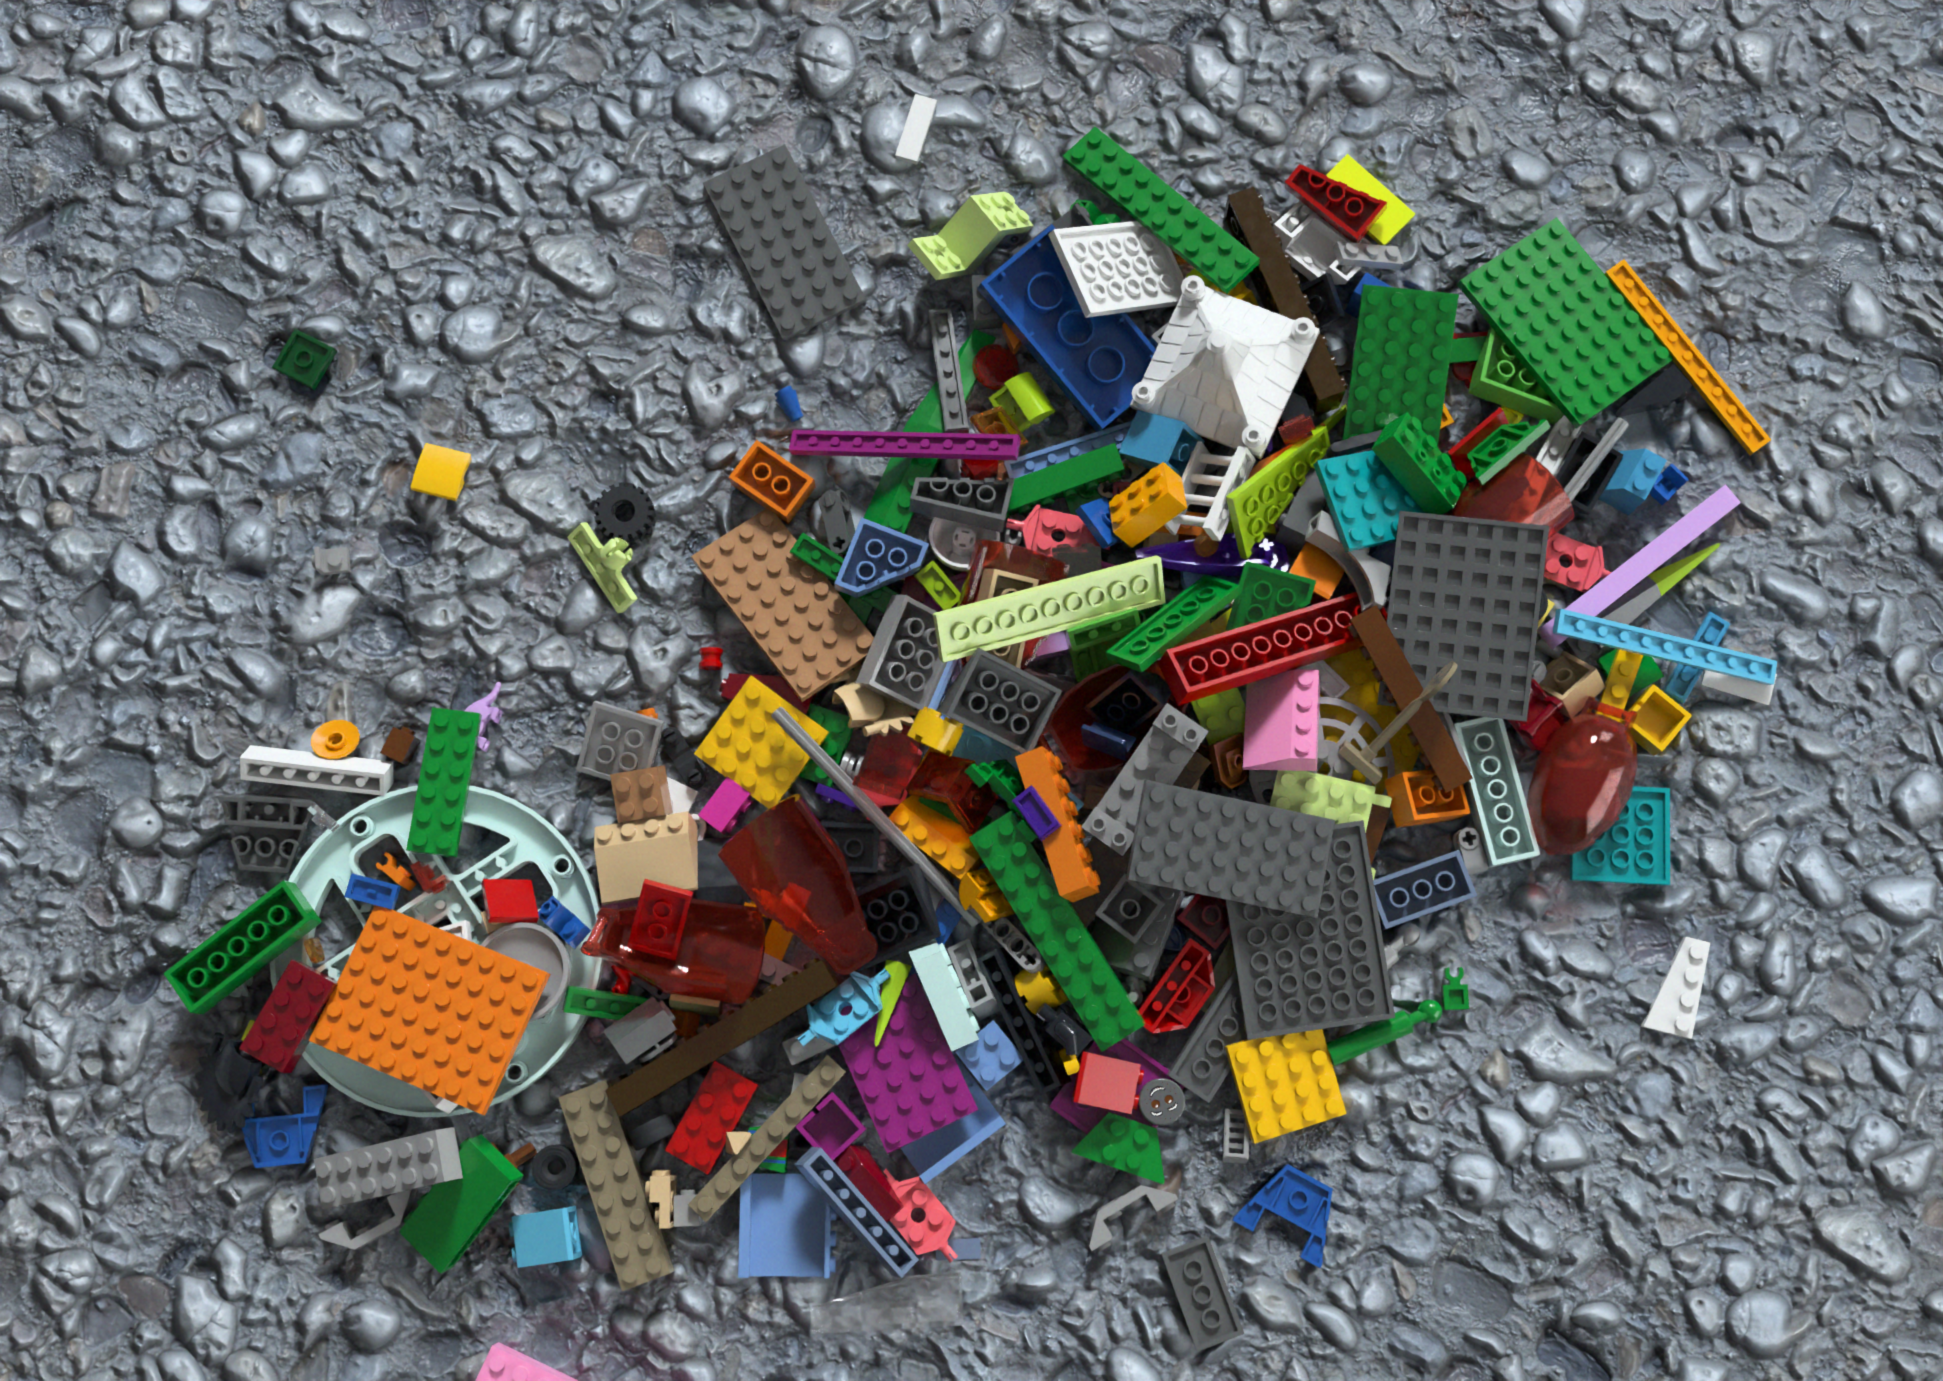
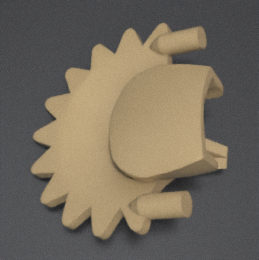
[831,663,918,736]

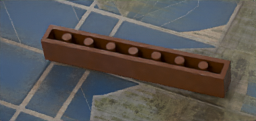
[1347,605,1473,793]

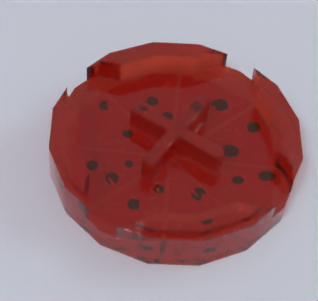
[972,344,1019,390]

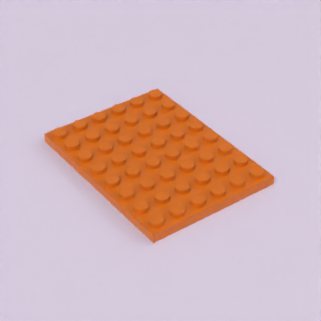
[308,905,551,1116]

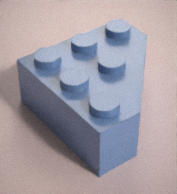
[834,517,929,598]

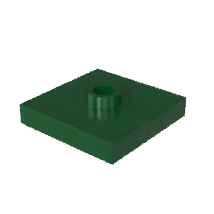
[272,329,337,390]

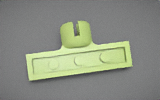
[567,522,638,613]

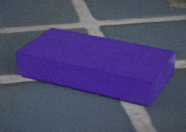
[1012,785,1062,841]

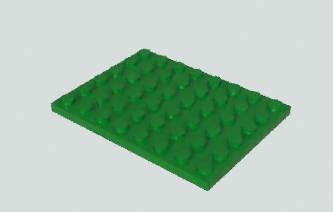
[1457,217,1674,429]

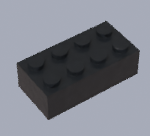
[779,820,880,876]

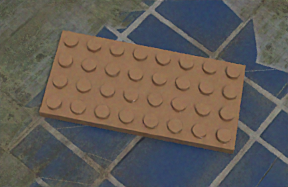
[691,508,874,702]

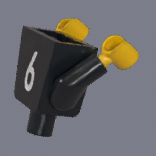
[1036,1003,1093,1075]

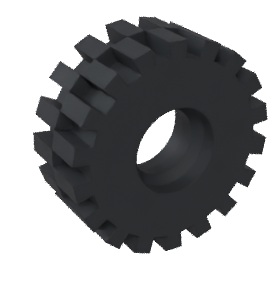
[594,482,656,545]

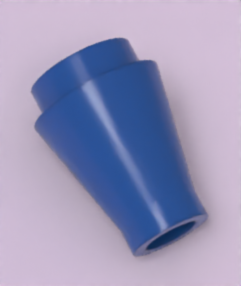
[774,386,804,423]

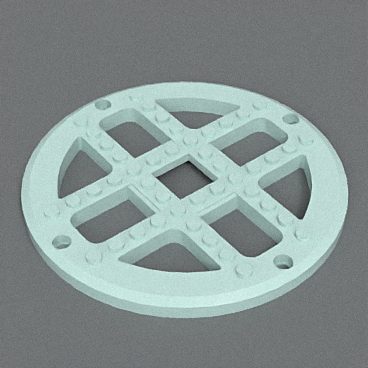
[270,786,605,1117]

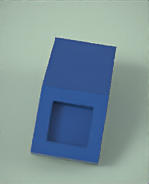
[538,896,591,949]

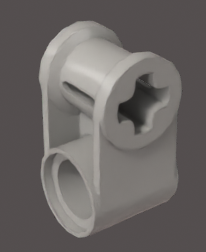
[1452,828,1488,875]

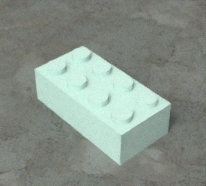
[908,939,980,1052]

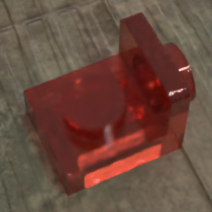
[410,861,451,894]

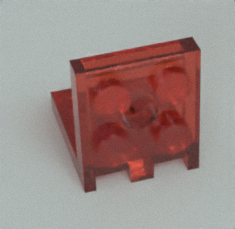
[852,729,921,800]
[905,751,998,835]

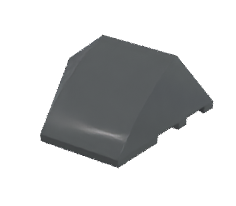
[217,793,316,873]

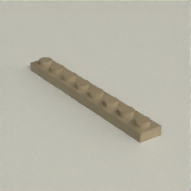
[688,1055,846,1222]

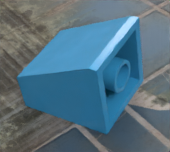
[1119,410,1205,477]
[1599,449,1667,515]

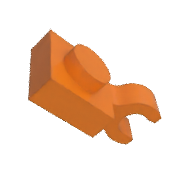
[376,852,417,891]

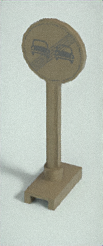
[1338,661,1458,785]

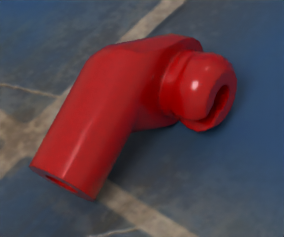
[611,960,632,995]

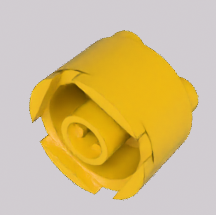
[907,706,964,757]
[1015,962,1069,1015]

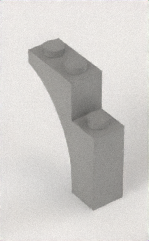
[1305,511,1391,612]

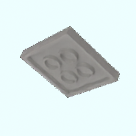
[576,701,665,781]

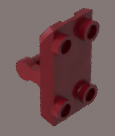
[1507,679,1564,751]

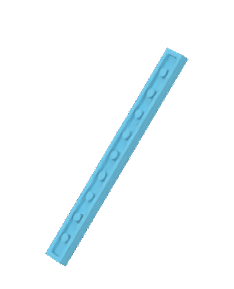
[1552,609,1777,685]

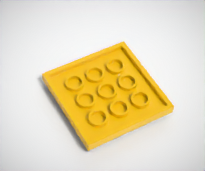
[694,676,830,811]
[1224,1029,1346,1144]

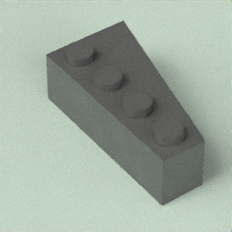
[1274,455,1328,558]
[909,478,1015,533]

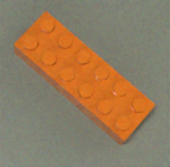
[1015,746,1101,902]

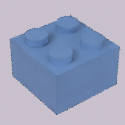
[955,1020,1023,1091]

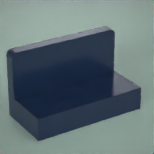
[1081,721,1138,761]

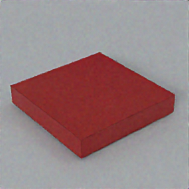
[481,879,539,923]

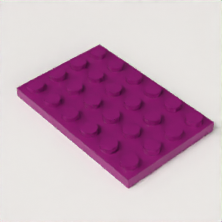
[838,974,978,1154]

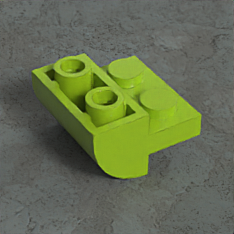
[989,372,1055,435]

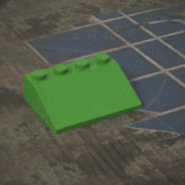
[1468,326,1564,425]

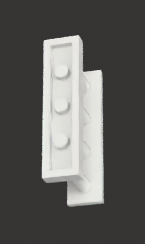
[1164,441,1256,541]

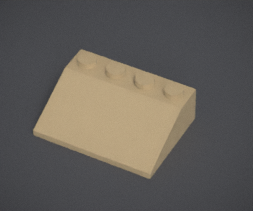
[594,811,698,905]

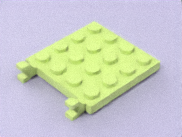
[1270,770,1392,880]

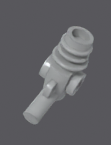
[1122,973,1147,1006]

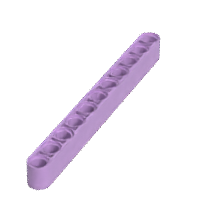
[1537,484,1741,650]

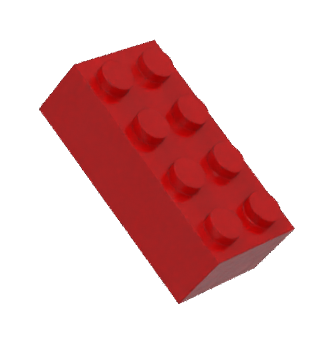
[665,1061,761,1175]

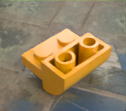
[959,867,1016,923]

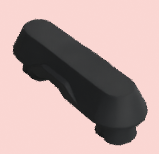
[1326,430,1382,458]
[660,727,706,789]

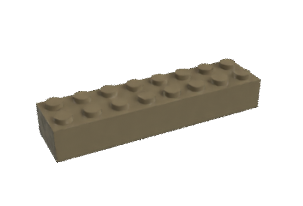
[558,1080,674,1291]

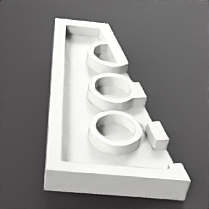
[1641,937,1710,1039]

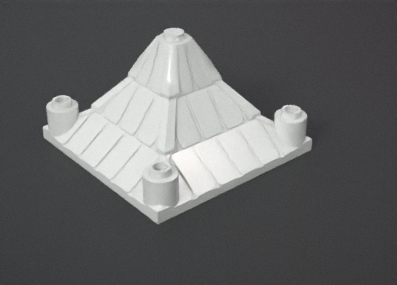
[1130,275,1320,459]

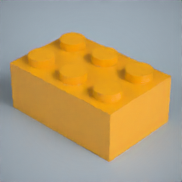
[1109,462,1187,548]

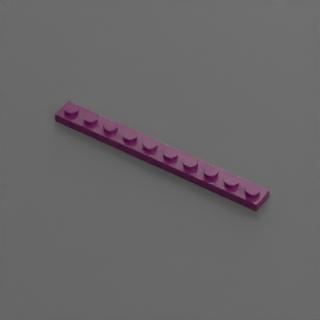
[789,430,1021,460]

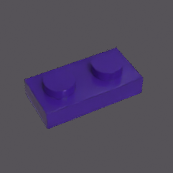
[815,783,860,813]

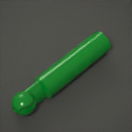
[1326,999,1442,1066]

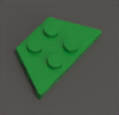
[1467,419,1550,485]
[1071,1112,1165,1185]

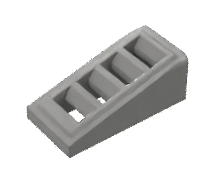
[1222,1109,1249,1164]

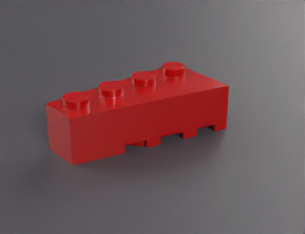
[1285,164,1388,243]

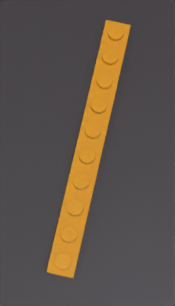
[1605,259,1771,455]

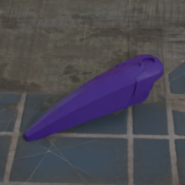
[1136,532,1290,577]

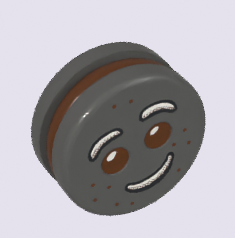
[1138,1078,1185,1125]

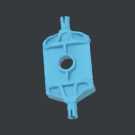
[797,968,891,1047]

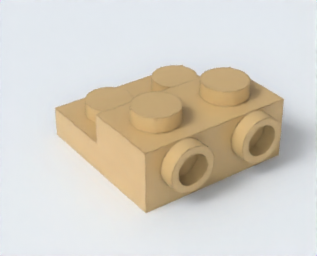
[645,1170,677,1228]

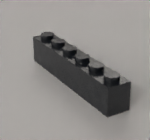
[976,947,1072,1096]

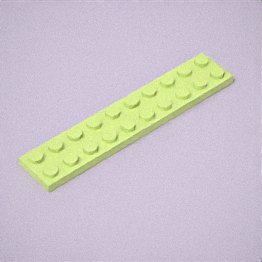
[933,555,1166,663]

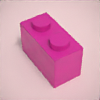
[698,776,753,835]

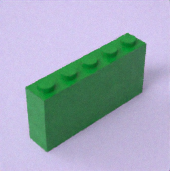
[399,1134,524,1274]

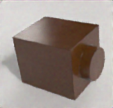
[380,726,421,766]

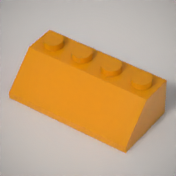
[889,790,983,882]

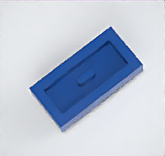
[344,873,401,910]

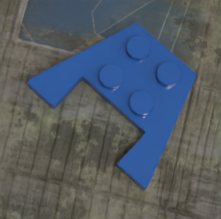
[242,1085,328,1168]
[1232,1164,1333,1268]

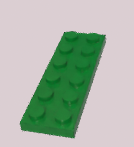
[1106,574,1242,672]
[406,707,482,858]

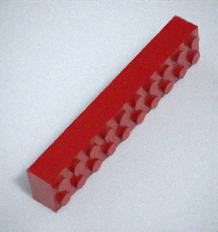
[1158,592,1388,706]

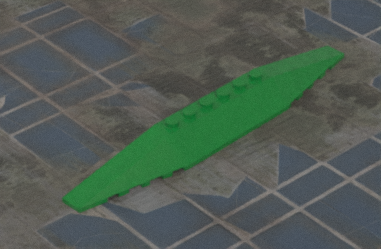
[839,329,996,627]

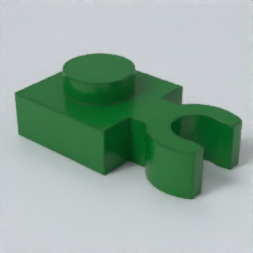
[1441,967,1469,1010]

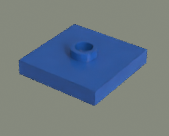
[1075,496,1123,549]

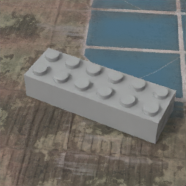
[314,1127,463,1209]

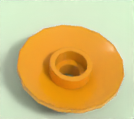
[311,720,360,759]

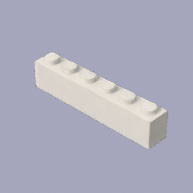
[240,745,394,796]

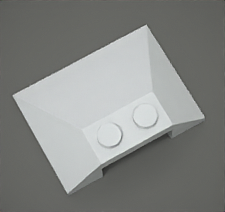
[1272,201,1372,285]

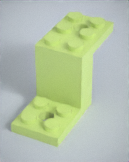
[907,192,1034,280]

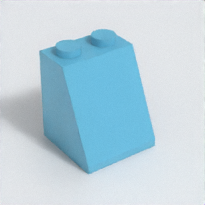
[509,1206,582,1268]

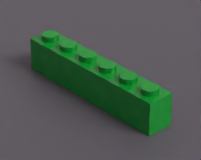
[1005,443,1126,521]

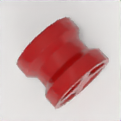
[699,647,723,670]

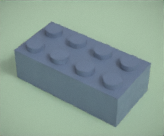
[1373,850,1477,931]

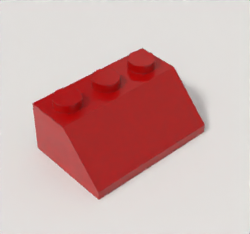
[1446,408,1509,483]

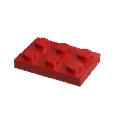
[627,879,693,960]

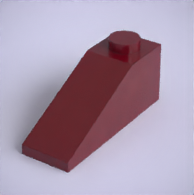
[833,1145,904,1222]

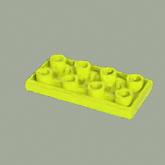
[1326,154,1415,246]

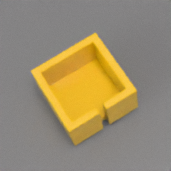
[1618,684,1692,756]

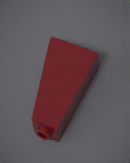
[719,673,817,715]

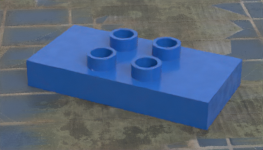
[977,224,1156,432]

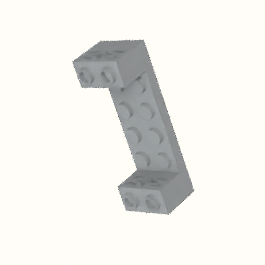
[1082,703,1209,856]

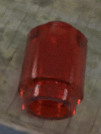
[1278,413,1316,445]

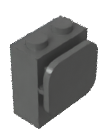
[603,997,677,1064]

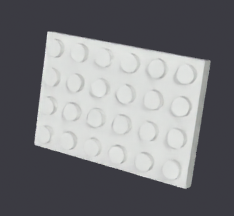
[1048,221,1184,318]

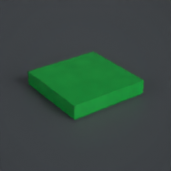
[1596,649,1664,697]

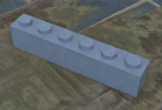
[794,1147,919,1278]

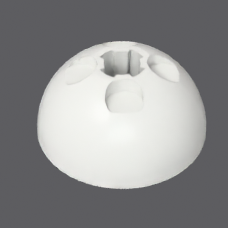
[929,517,1000,571]

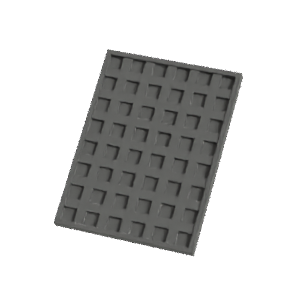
[1377,511,1549,721]

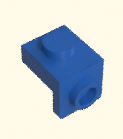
[1649,464,1688,505]

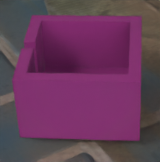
[795,1092,867,1161]

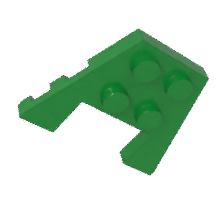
[965,759,1037,843]

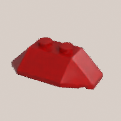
[1138,938,1215,1034]

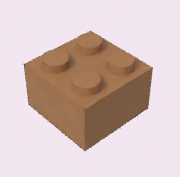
[610,765,673,823]

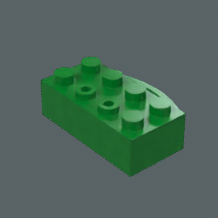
[1372,412,1466,515]

